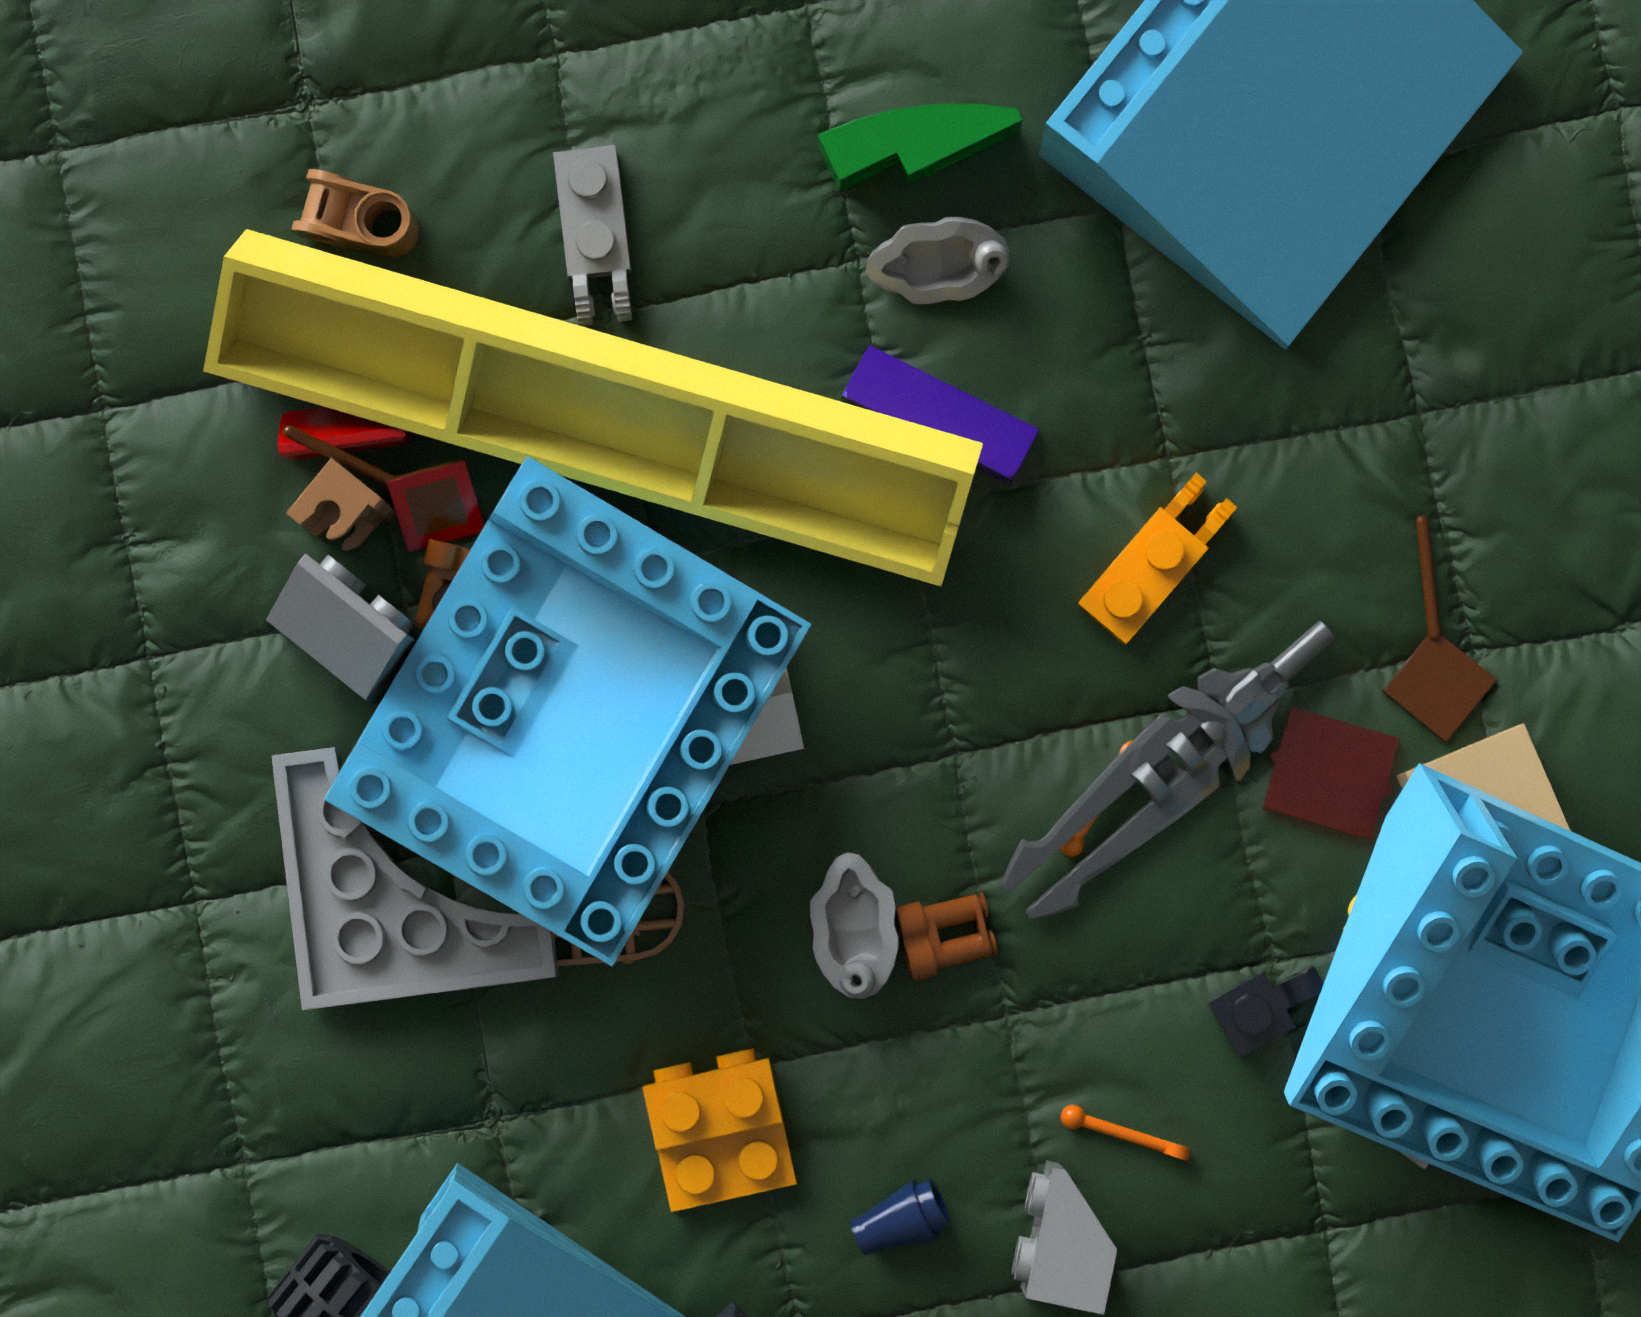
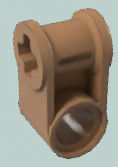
[291,169,420,258]

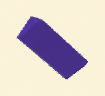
[841,345,1039,486]

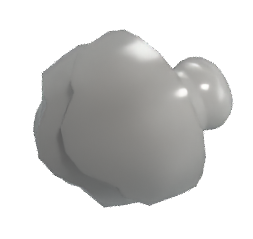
[865,217,1010,304]
[810,852,899,999]

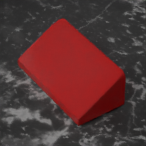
[277,407,413,461]

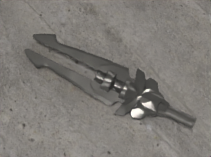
[1002,621,1336,919]

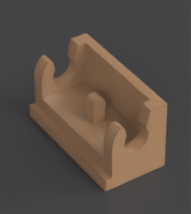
[286,458,396,552]

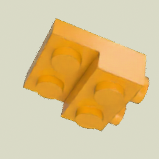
[642,1048,797,1212]

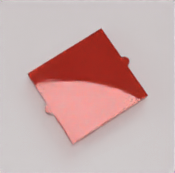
[1262,707,1399,839]

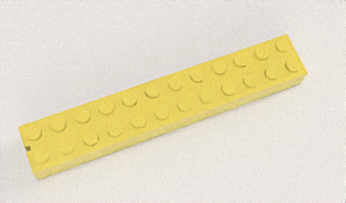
[203,229,983,586]

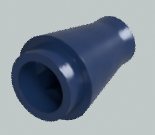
[851,1179,952,1255]

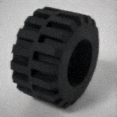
[267,1233,390,1317]

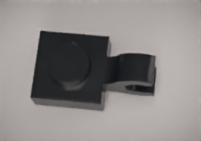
[1207,965,1324,1058]

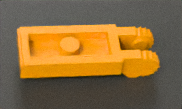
[1077,472,1237,646]

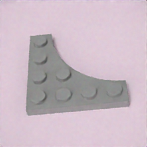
[271,747,559,1010]

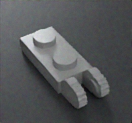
[553,145,632,326]

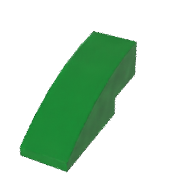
[817,104,1023,192]

